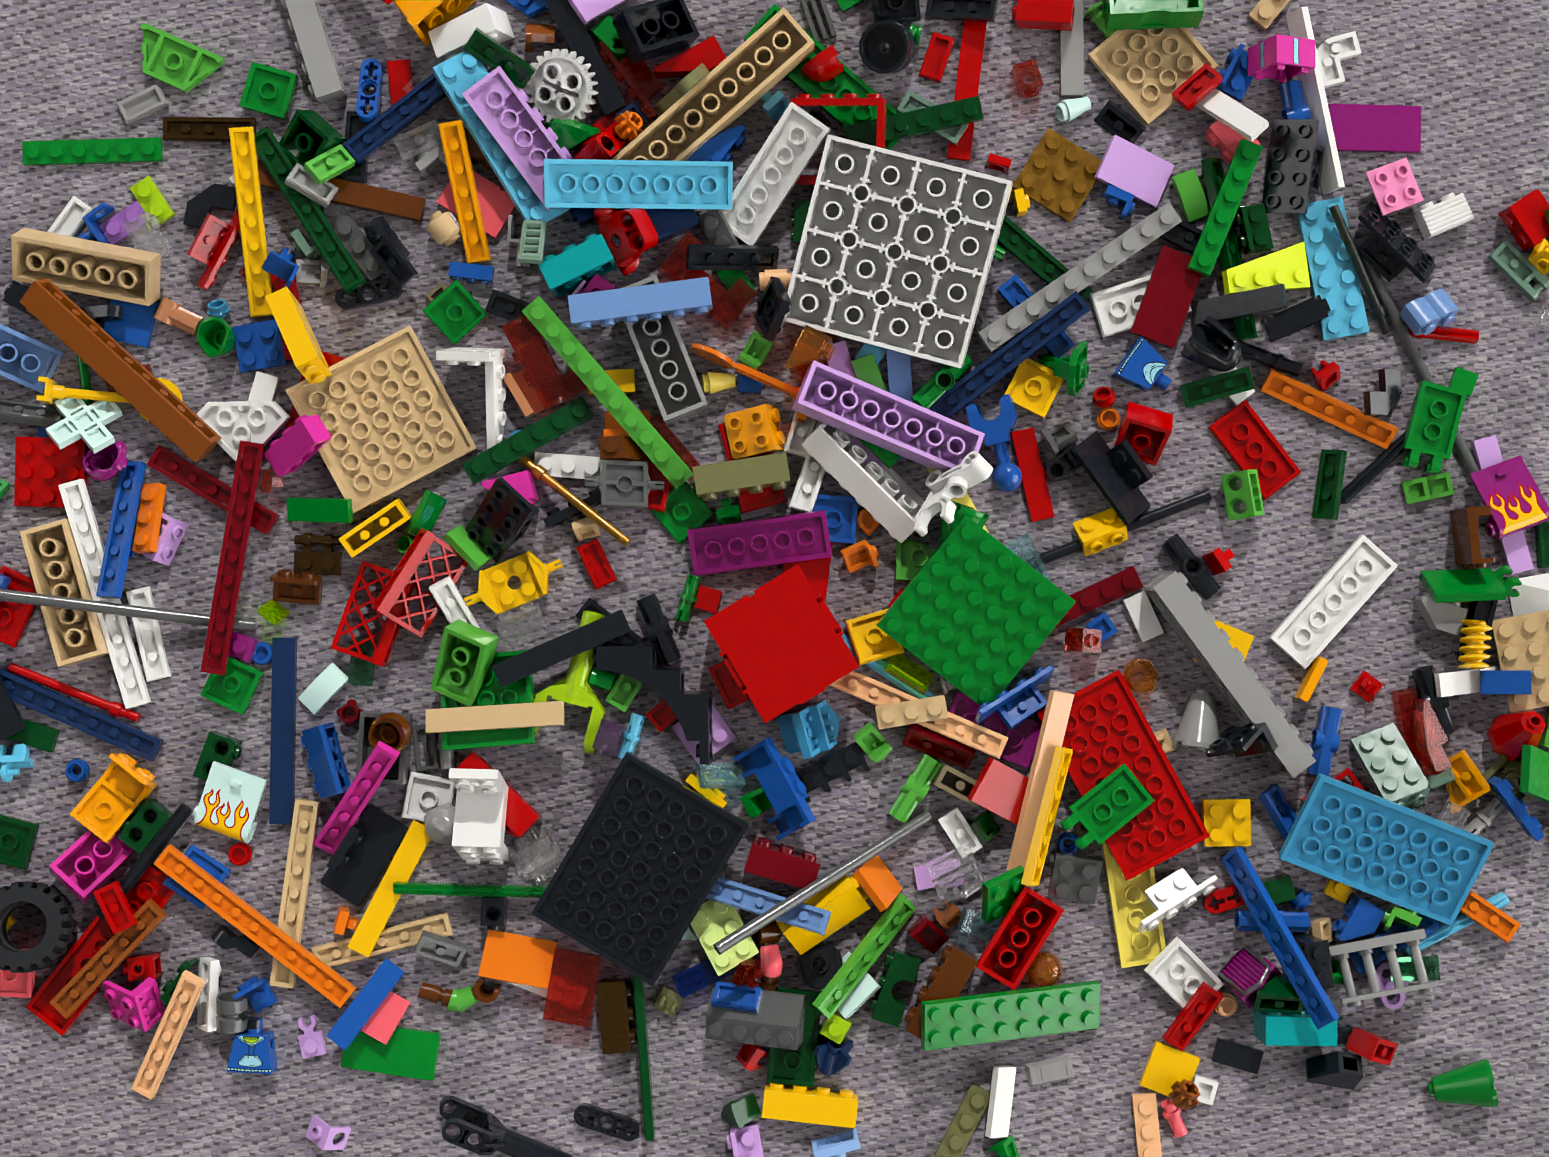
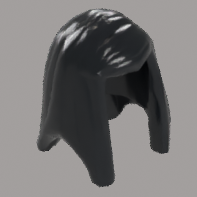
[1181,315,1242,371]

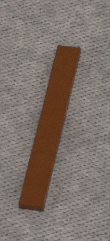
[257,161,426,222]

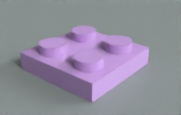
[672,704,736,765]

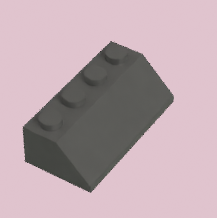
[705,984,805,1050]

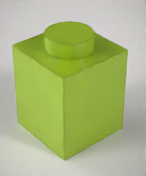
[819,1010,851,1044]

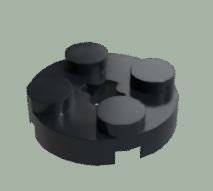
[796,941,844,989]

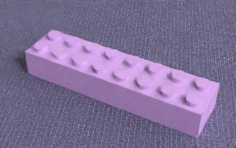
[792,360,985,473]

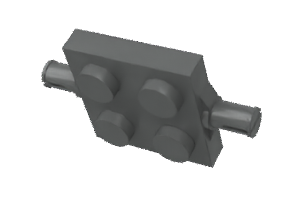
[584,459,664,509]

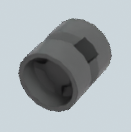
[216,991,248,1034]

